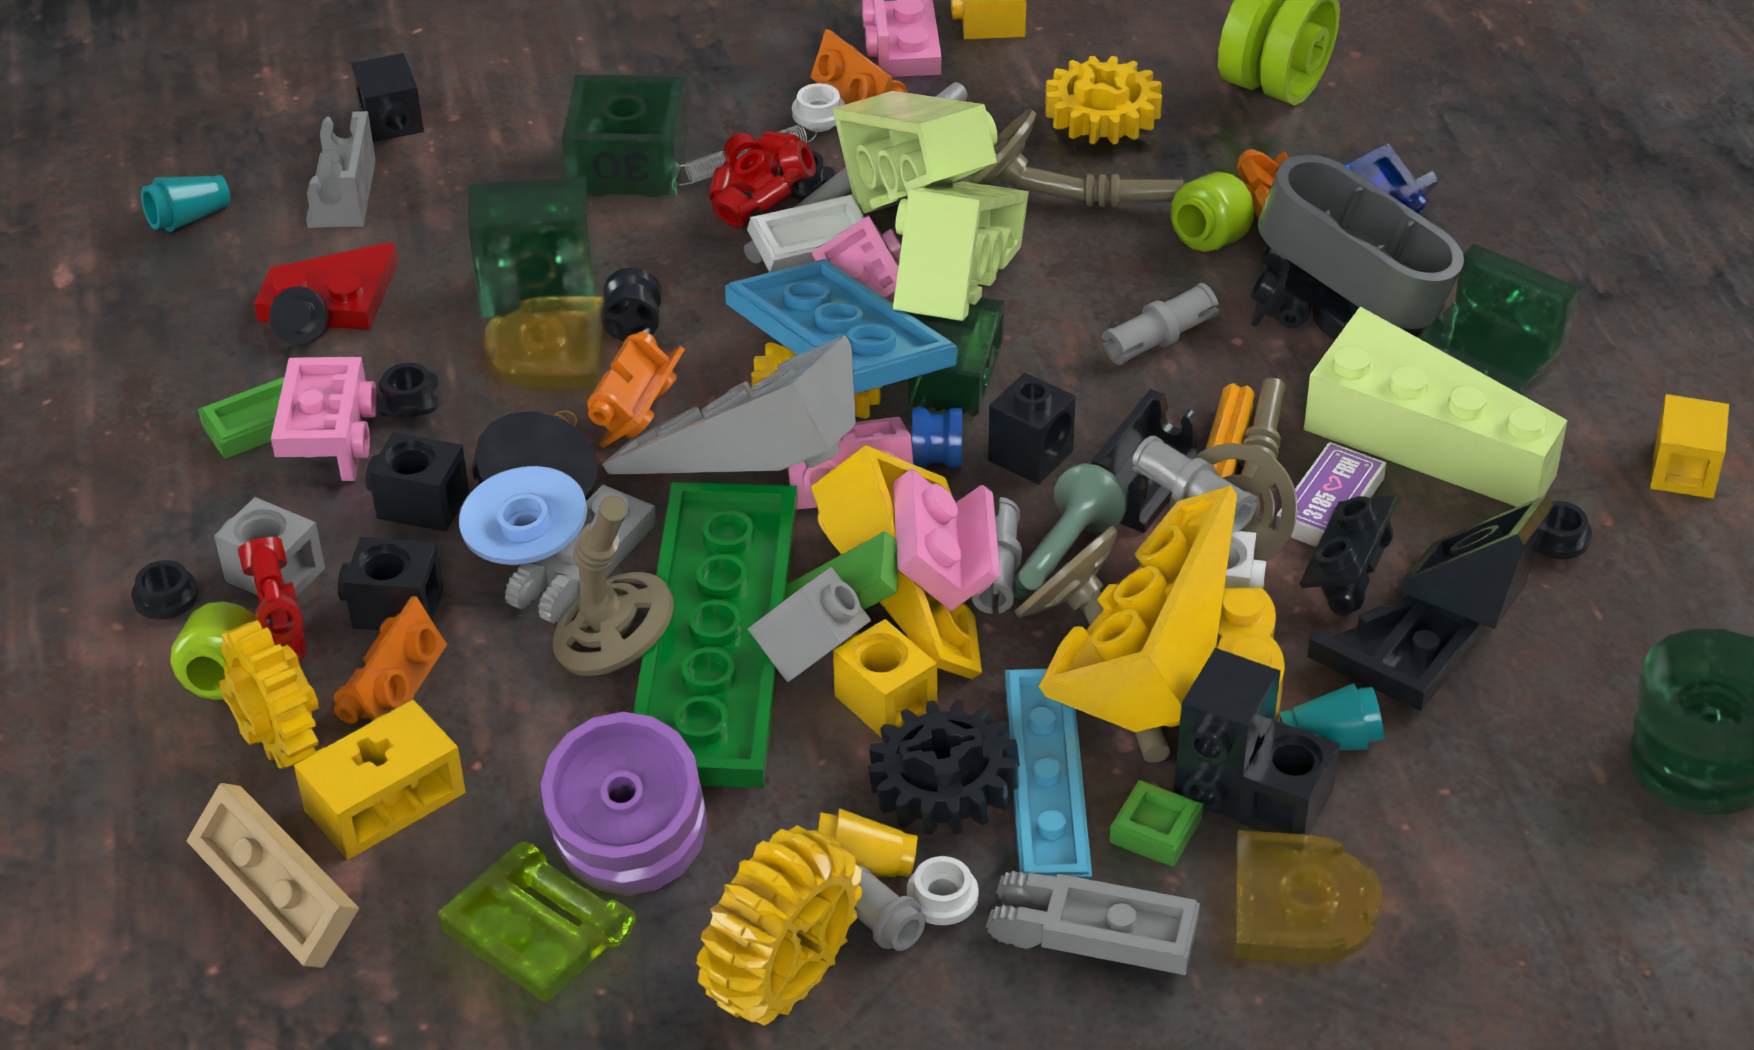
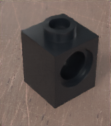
[351,53,424,142]
[988,372,1076,485]
[365,432,470,532]
[338,537,444,631]
[1237,720,1340,847]

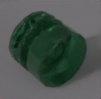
[1629,629,1754,815]

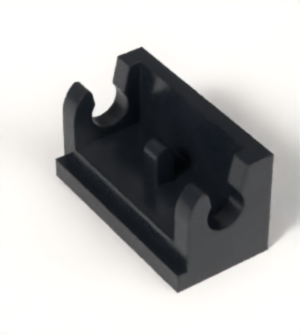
[1091,389,1202,533]

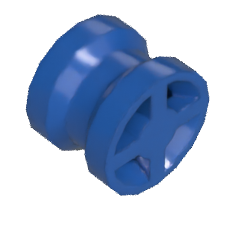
[912,408,962,469]

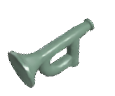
[1013,463,1127,600]

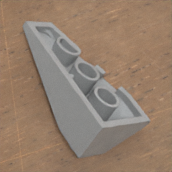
[602,335,856,475]

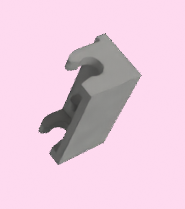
[306,111,376,228]

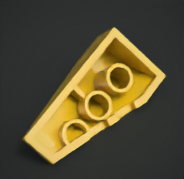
[811,445,982,680]
[1038,485,1237,732]

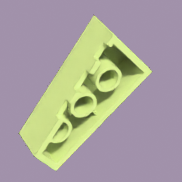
[832,91,997,215]
[893,181,1029,321]
[1304,307,1568,507]

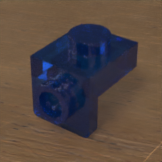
[1346,143,1440,214]

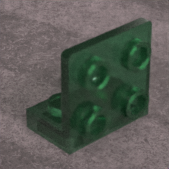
[1419,243,1581,395]

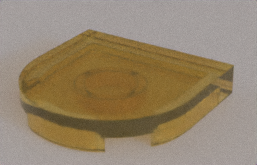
[484,297,605,389]
[1235,830,1383,964]

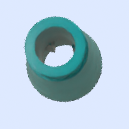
[141,175,230,232]
[1279,683,1384,751]

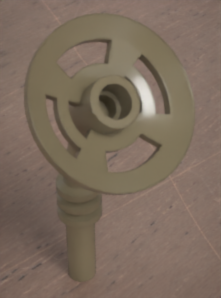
[959,109,1184,207]
[1170,378,1298,563]
[553,495,674,676]
[1014,525,1170,763]

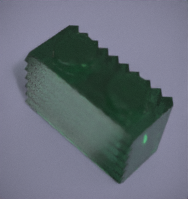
[901,297,1005,417]

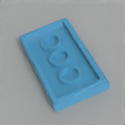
[725,259,957,394]

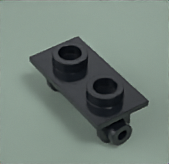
[1251,244,1318,328]
[1299,495,1399,615]

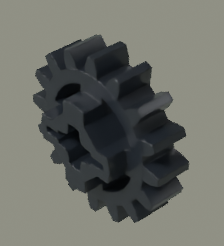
[868,700,1020,835]

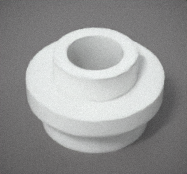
[792,83,845,132]
[907,856,979,925]

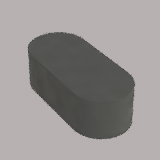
[1258,154,1464,329]

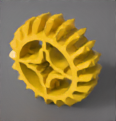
[696,825,862,1026]

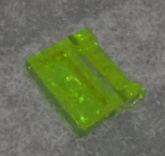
[438,841,636,1003]

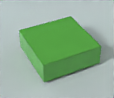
[1109,780,1203,868]

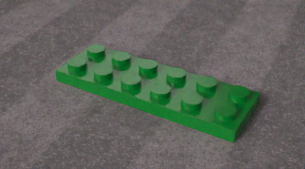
[633,482,798,788]

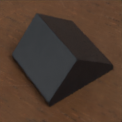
[1400,494,1554,629]

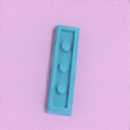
[1005,669,1092,880]

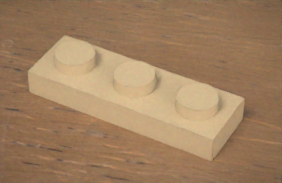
[186,783,359,968]

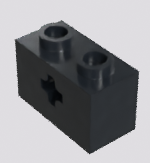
[1174,648,1281,820]

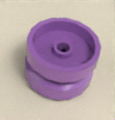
[541,712,708,896]

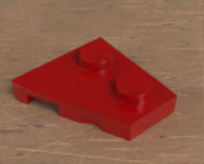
[254,243,398,330]

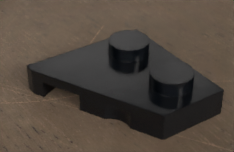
[1307,595,1485,711]

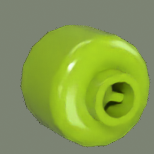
[1170,171,1255,252]
[170,601,255,701]

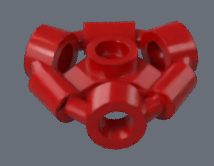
[709,131,816,228]
[238,537,307,664]

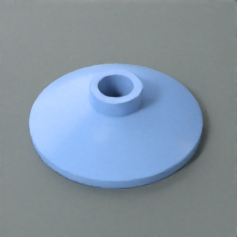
[459,466,587,565]

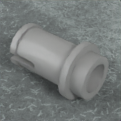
[854,866,925,951]

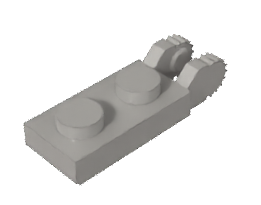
[505,485,656,624]
[986,870,1200,975]

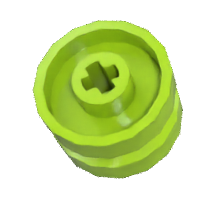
[1218,0,1340,106]

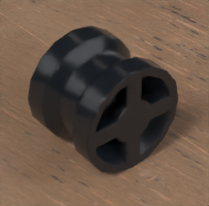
[601,268,662,342]

